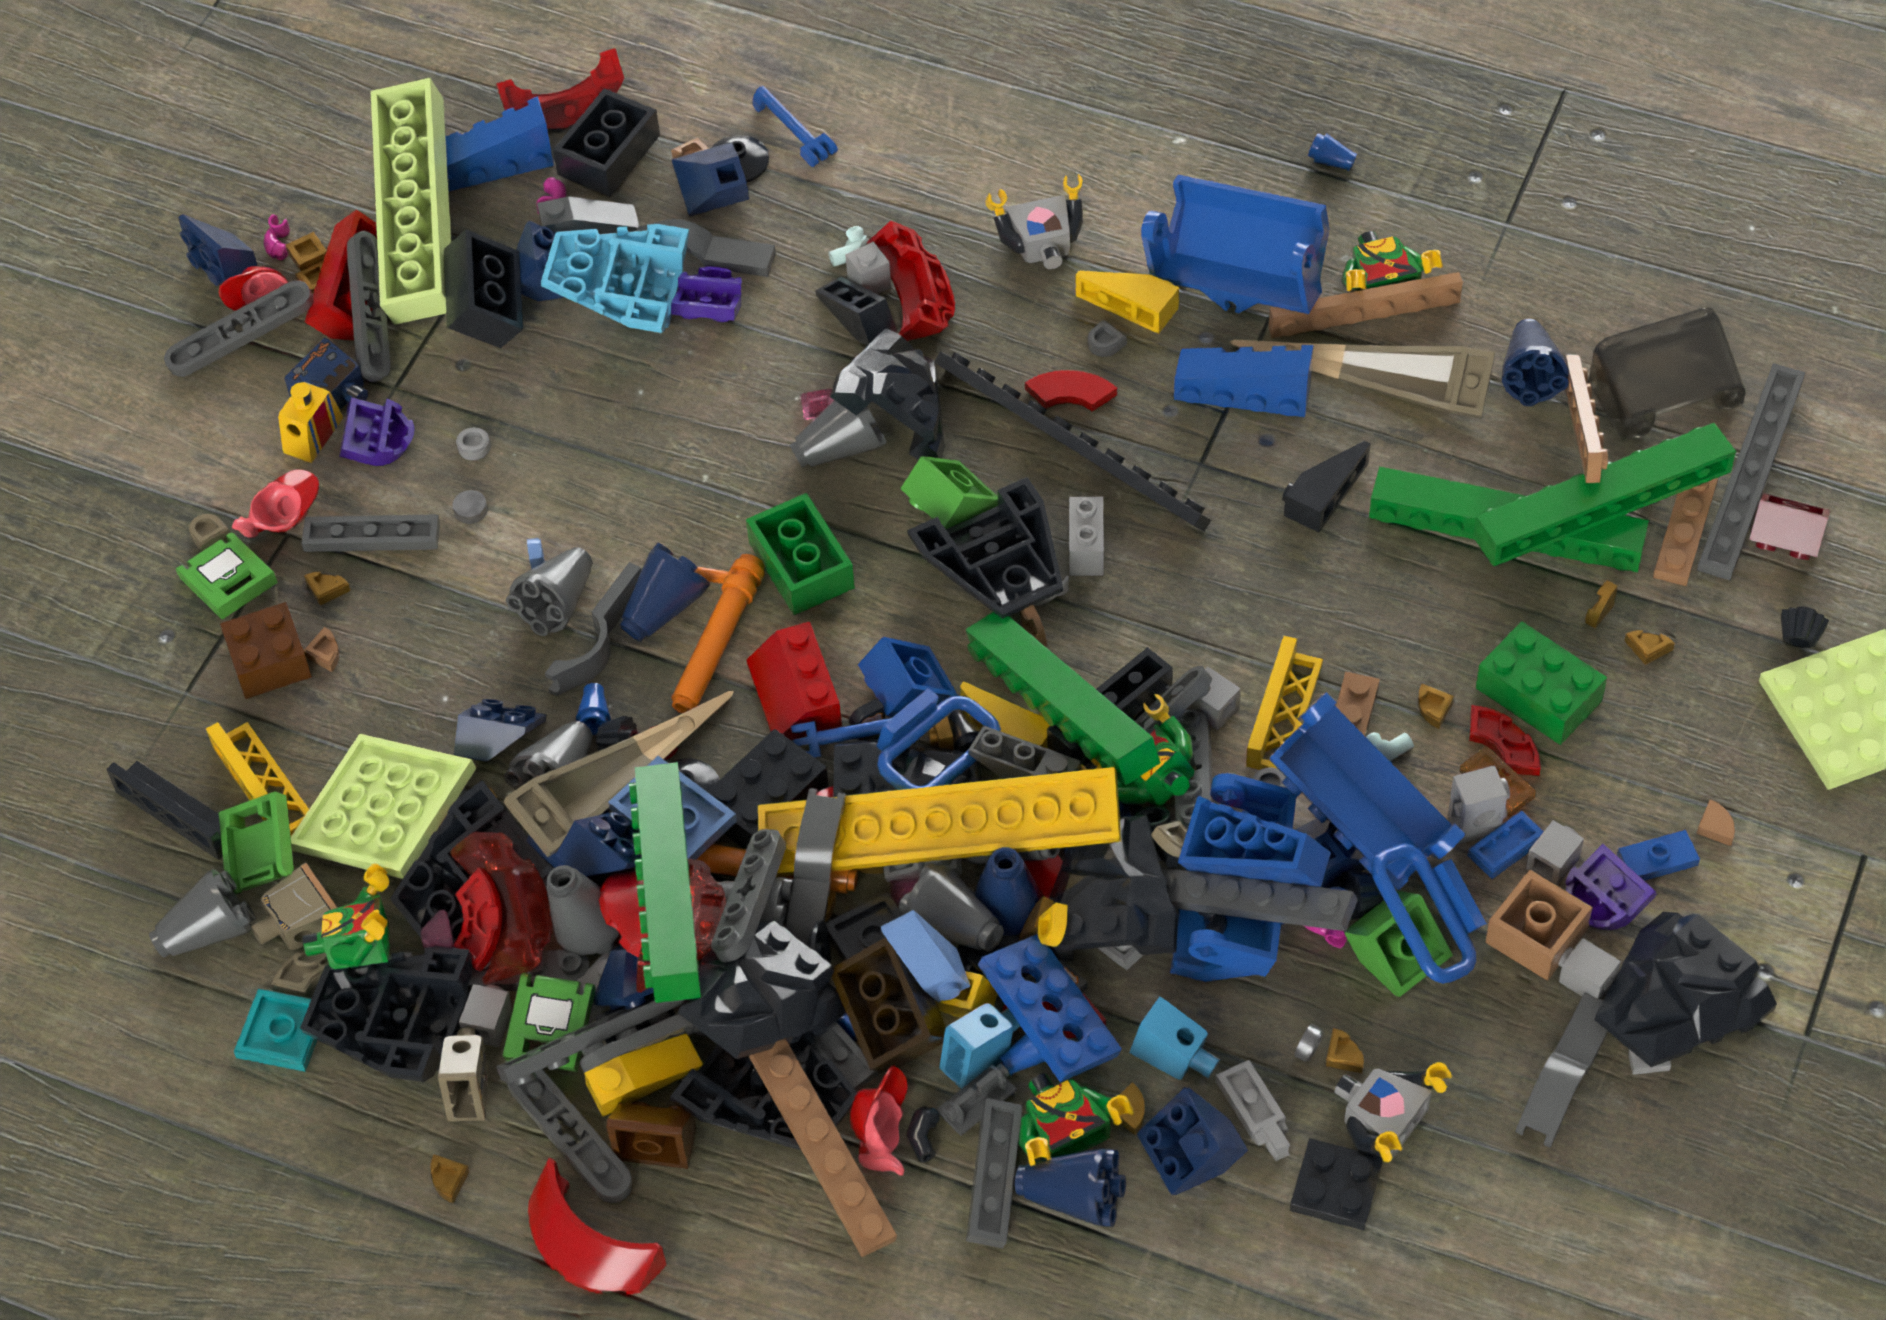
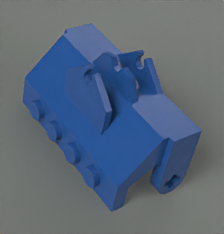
[1141,175,1330,314]
[1268,692,1465,890]
[1170,773,1296,982]

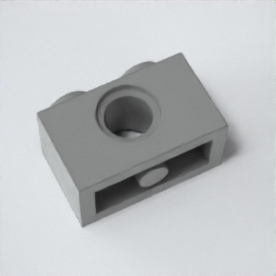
[1069,497,1104,576]
[1448,765,1510,844]

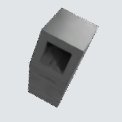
[968,726,1081,779]

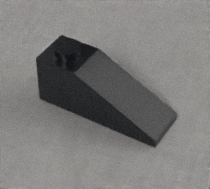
[815,276,898,345]
[1282,441,1371,532]

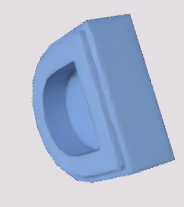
[527,538,545,569]

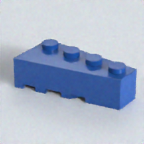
[445,97,554,192]
[1174,345,1314,417]
[1178,796,1331,887]

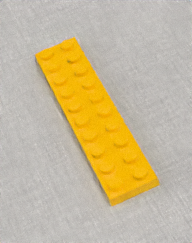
[758,767,1121,877]

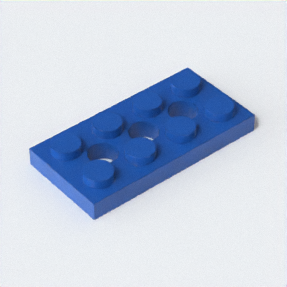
[978,934,1122,1083]

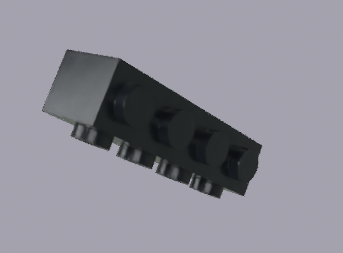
[1047,647,1173,766]

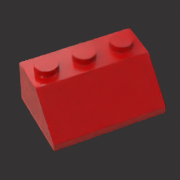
[746,621,842,741]

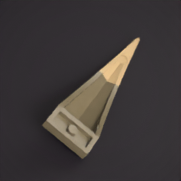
[1230,339,1495,419]
[503,691,734,857]

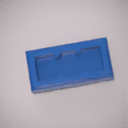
[1467,811,1544,879]
[1617,830,1700,881]

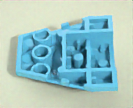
[541,224,689,333]

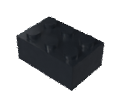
[553,88,660,197]
[444,230,523,348]
[707,729,829,849]

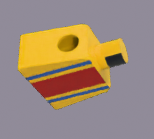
[278,382,343,463]

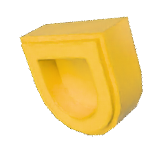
[1038,903,1068,947]

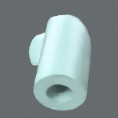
[829,226,867,267]
[1366,732,1414,761]

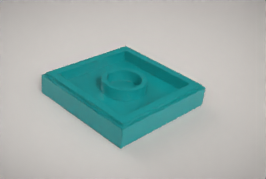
[234,989,317,1072]

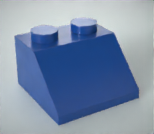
[858,637,958,718]

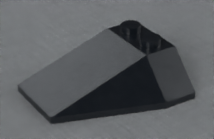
[907,477,1063,619]

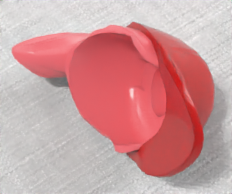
[219,266,308,311]
[232,469,319,538]
[850,1066,907,1176]

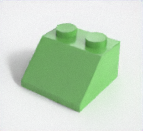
[900,456,998,529]
[1344,891,1453,997]

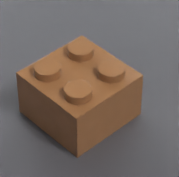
[1485,870,1592,981]

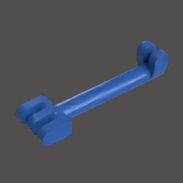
[753,86,838,167]
[791,713,897,757]

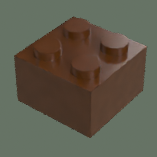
[220,602,312,699]

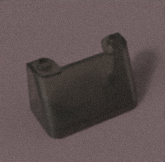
[1588,307,1746,441]

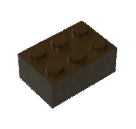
[832,937,946,1072]

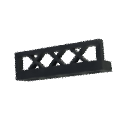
[106,761,223,860]

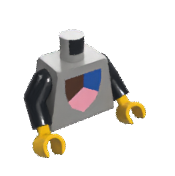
[985,174,1083,269]
[1334,1062,1453,1162]

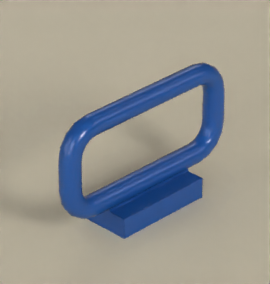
[876,688,1001,790]
[1371,843,1487,984]

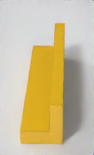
[1246,636,1323,770]
[206,722,309,837]

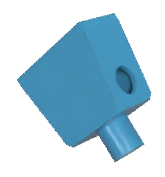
[1129,996,1220,1080]
[939,1003,1021,1089]

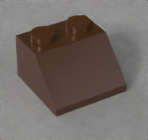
[606,1102,697,1169]

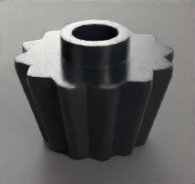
[1780,606,1829,648]
[596,716,638,751]
[1340,870,1383,920]

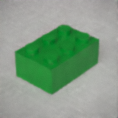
[746,493,855,615]
[1476,621,1607,745]

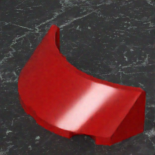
[495,48,624,129]
[867,221,955,341]
[599,867,650,963]
[528,1158,667,1295]

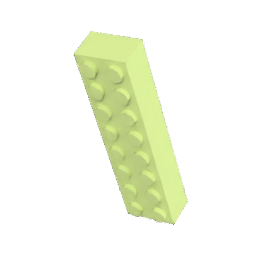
[371,78,451,325]

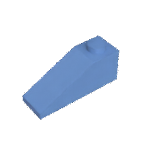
[881,910,970,1002]

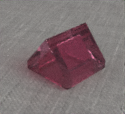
[799,388,834,420]
[421,910,454,948]

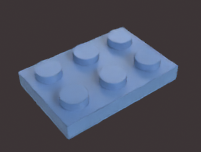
[608,756,737,866]

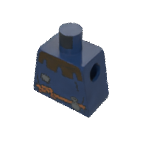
[284,338,368,410]

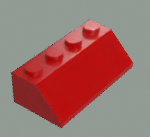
[305,209,377,341]

